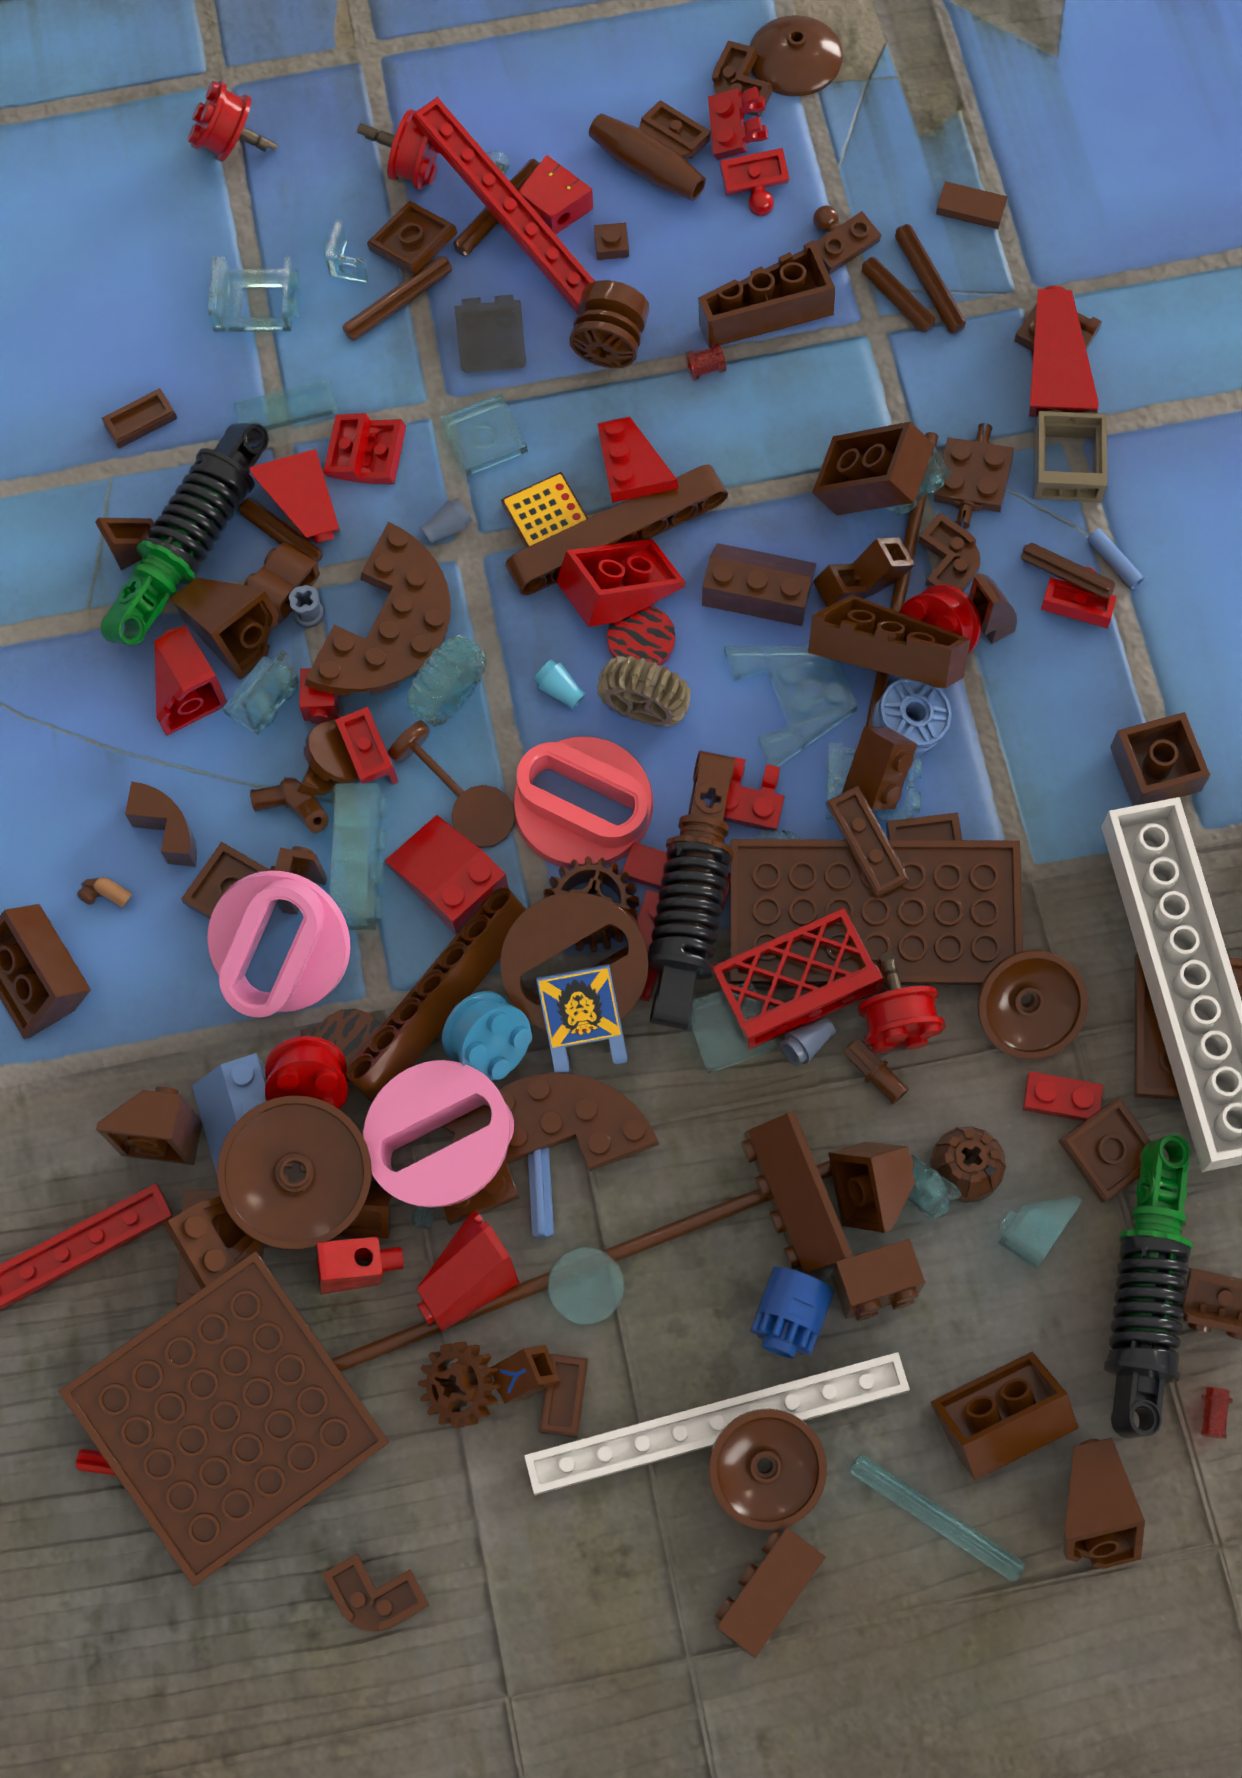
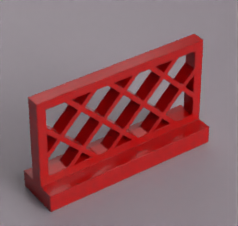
[712,908,883,1050]

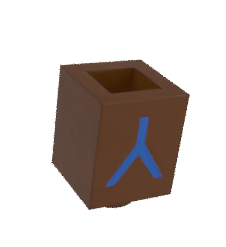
[490,1345,560,1404]

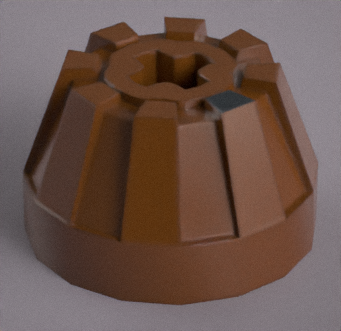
[929,1126,1006,1203]

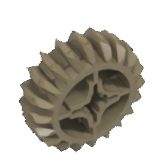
[597,656,691,727]

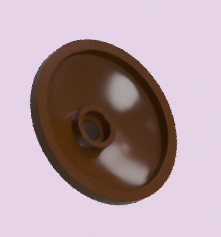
[750,15,842,96]
[977,950,1088,1059]
[709,1408,827,1530]

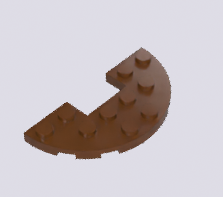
[304,522,451,696]
[444,1073,659,1225]

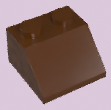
[828,1142,915,1233]

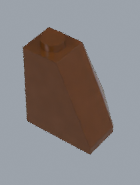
[170,578,279,680]
[1063,1437,1145,1569]

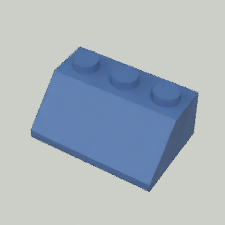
[192,1053,266,1174]

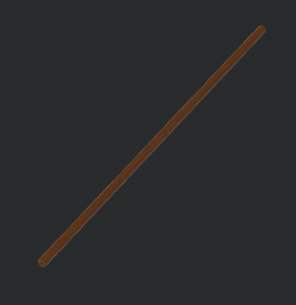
[332,1160,832,1372]

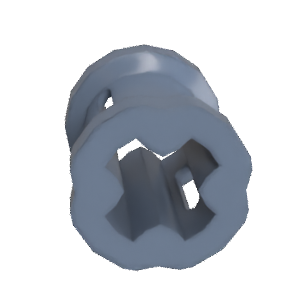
[289,585,324,628]

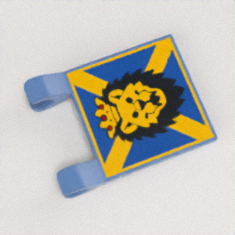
[536,964,627,1073]

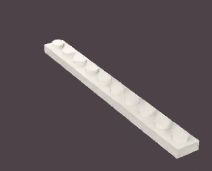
[524,1352,910,1495]

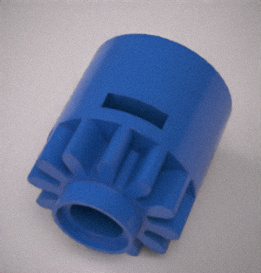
[750,1266,835,1359]

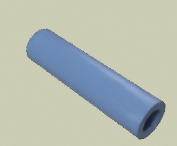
[1087,528,1145,589]

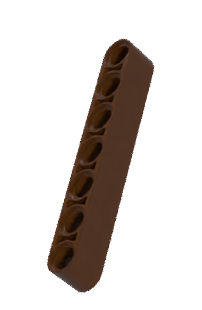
[505,464,728,596]
[346,888,526,1102]

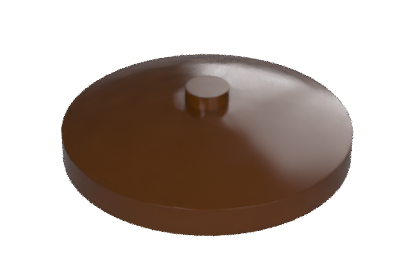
[217,1096,372,1250]

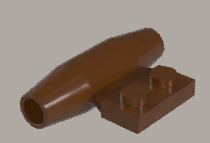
[589,100,711,201]

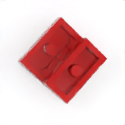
[323,413,406,484]

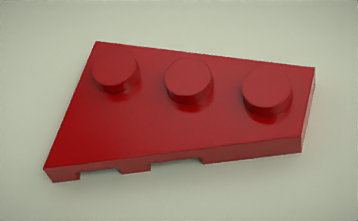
[597,417,679,503]

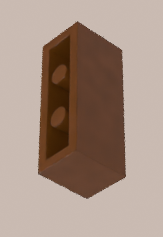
[715,1527,826,1659]

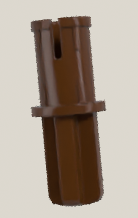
[844,1038,909,1105]

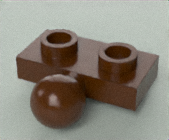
[813,205,882,275]

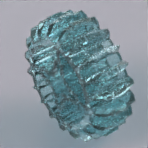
[407,635,487,726]

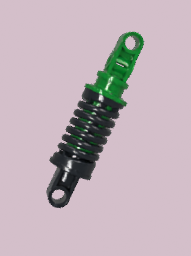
[101,423,269,645]
[1104,1134,1193,1439]

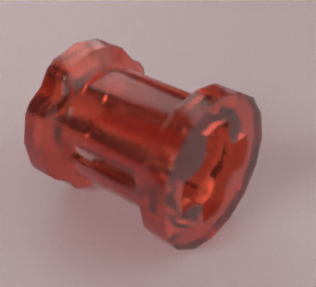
[686,342,726,381]

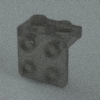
[454,295,526,373]

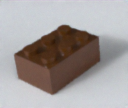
[812,421,934,515]

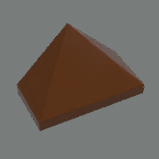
[95,517,155,571]

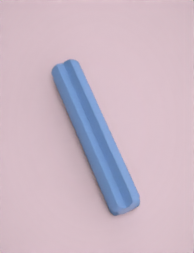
[528,1148,554,1239]

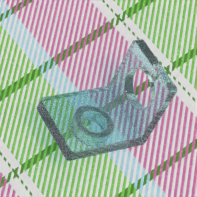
[324,221,368,282]

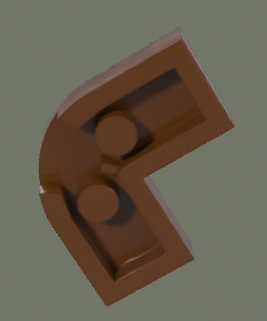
[712,40,773,117]
[918,512,980,592]
[322,1554,430,1632]

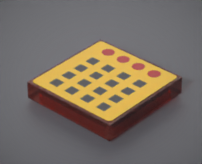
[501,472,588,548]

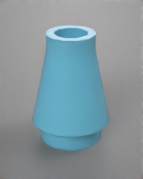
[534,659,586,710]

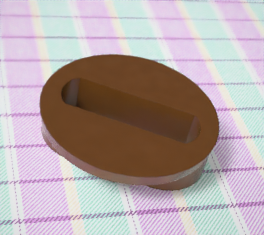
[500,892,648,1031]

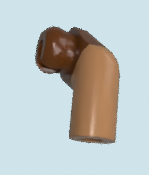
[77,877,133,908]

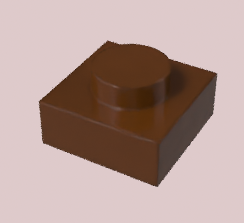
[594,222,629,260]

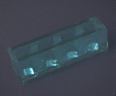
[330,784,388,930]

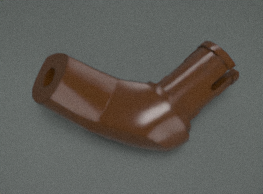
[250,777,329,834]

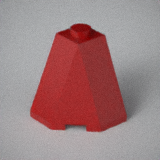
[250,449,340,544]
[154,625,228,736]
[417,1210,519,1332]

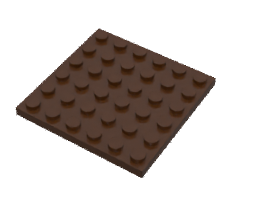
[58,1251,389,1587]

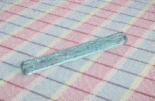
[850,1455,1025,1581]

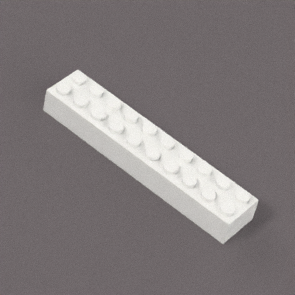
[1101,797,1242,1172]

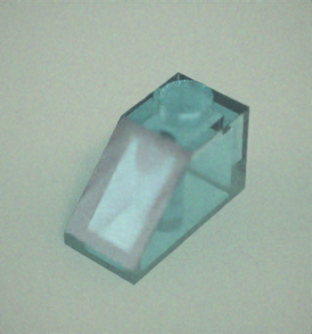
[998,1196,1083,1269]

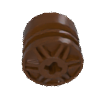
[569,280,649,368]

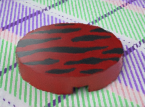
[607,606,676,666]

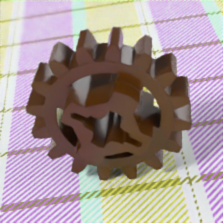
[418,1341,501,1428]

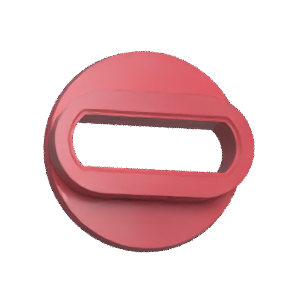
[513,737,653,869]

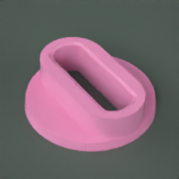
[207,871,350,1017]
[363,1060,514,1208]

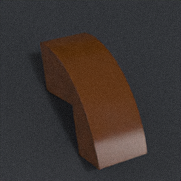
[813,537,915,607]
[125,781,197,867]

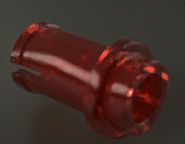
[1201,1387,1233,1439]

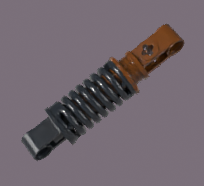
[648,750,735,1030]

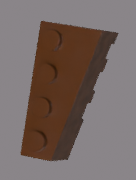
[698,240,835,348]
[808,594,970,688]

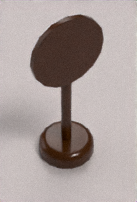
[388,720,515,848]

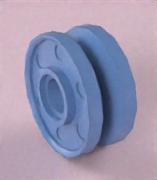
[872,678,952,756]

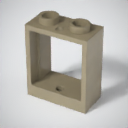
[1034,409,1107,502]

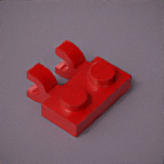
[708,87,768,160]
[709,756,785,833]

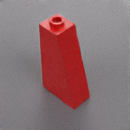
[1029,286,1099,417]

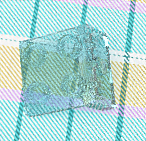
[222,650,299,734]

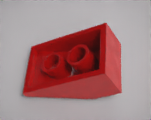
[556,539,686,627]
[384,815,509,935]

